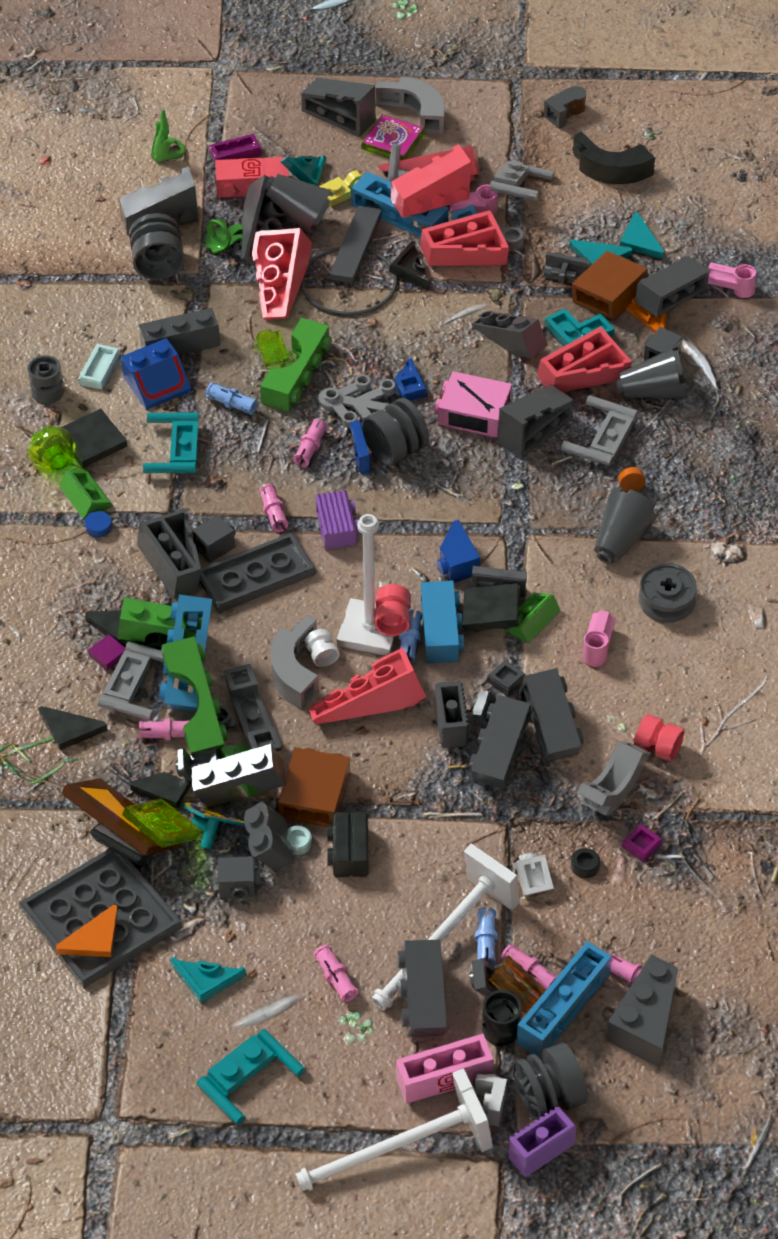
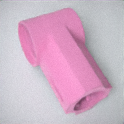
[450,185,498,216]
[707,263,756,298]
[583,610,616,667]

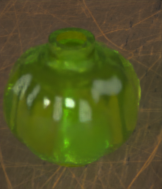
[27,426,76,473]

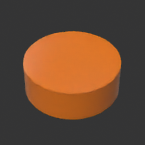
[618,467,646,493]

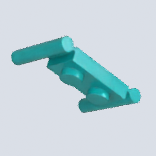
[143,412,199,473]
[196,1029,306,1125]

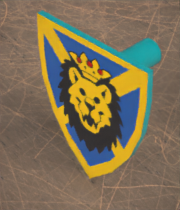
[184,802,245,849]

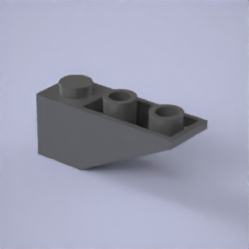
[471,311,548,358]

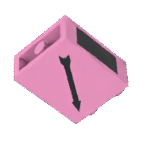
[435,371,512,438]

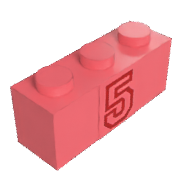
[215,157,289,198]

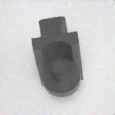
[543,252,591,284]

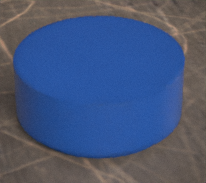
[85,511,112,537]

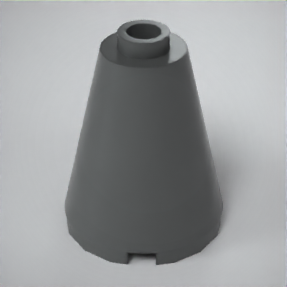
[264,174,335,235]
[616,347,688,398]
[594,487,659,564]

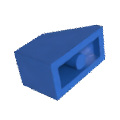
[437,520,480,583]

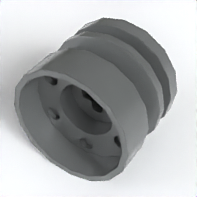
[129,213,185,280]
[361,398,429,466]
[512,1042,588,1121]

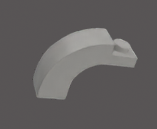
[376,76,444,134]
[270,615,318,710]
[577,741,651,816]

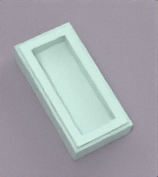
[78,344,121,390]

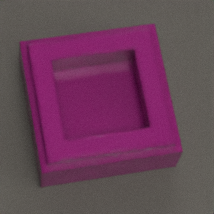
[88,634,125,670]
[622,824,663,863]

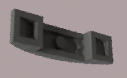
[223,664,282,752]

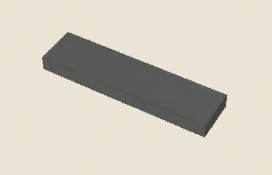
[329,206,382,284]

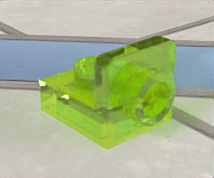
[253,330,289,367]

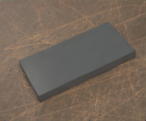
[199,533,316,613]

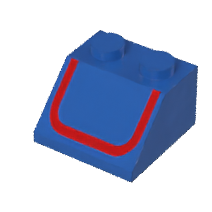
[121,338,191,410]

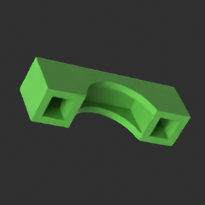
[260,317,332,412]
[161,636,228,755]

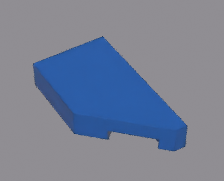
[394,358,427,401]
[350,420,370,474]

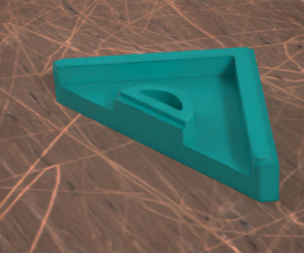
[281,155,327,186]
[620,212,664,259]
[569,239,633,266]
[170,957,247,1004]

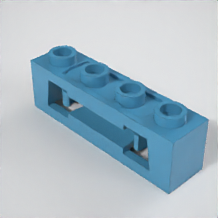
[351,172,449,237]
[159,595,212,713]
[517,941,612,1059]

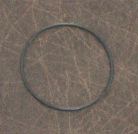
[300,247,398,315]

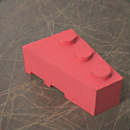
[391,144,471,218]
[420,210,509,266]
[537,327,632,393]

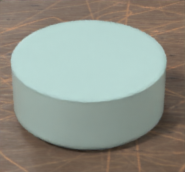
[287,826,312,855]

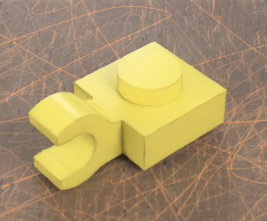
[319,170,362,207]

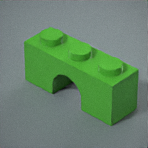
[117,597,202,643]

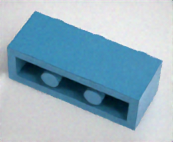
[421,581,464,663]

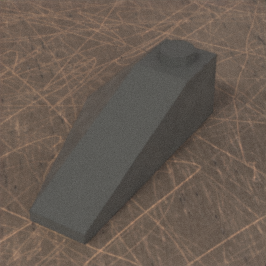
[241,175,295,267]

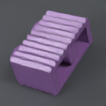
[315,490,361,549]
[509,1106,577,1177]

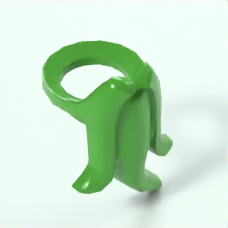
[151,110,185,163]
[205,219,243,254]

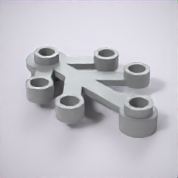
[319,374,395,428]

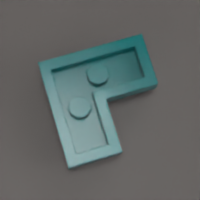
[544,308,615,346]

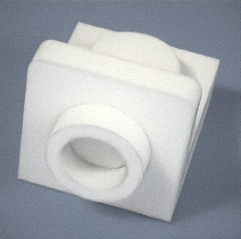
[513,852,554,896]
[475,1074,507,1127]

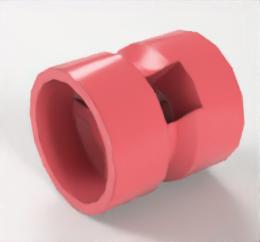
[374,584,411,636]
[634,713,685,762]

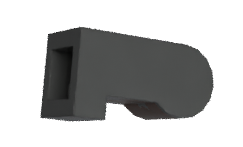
[544,86,586,129]

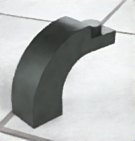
[572,131,655,184]

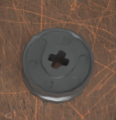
[639,563,697,623]

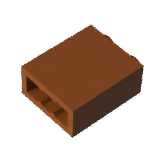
[572,251,648,320]
[278,747,351,827]

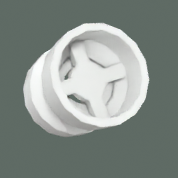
[304,629,340,667]

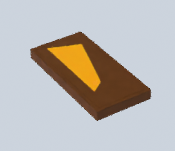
[62,778,181,856]

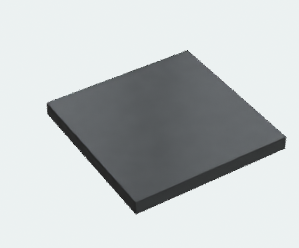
[19,848,183,989]

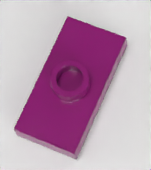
[209,134,262,163]

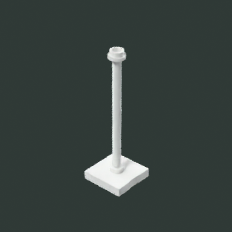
[337,514,396,656]
[371,844,520,1010]
[296,1068,493,1192]

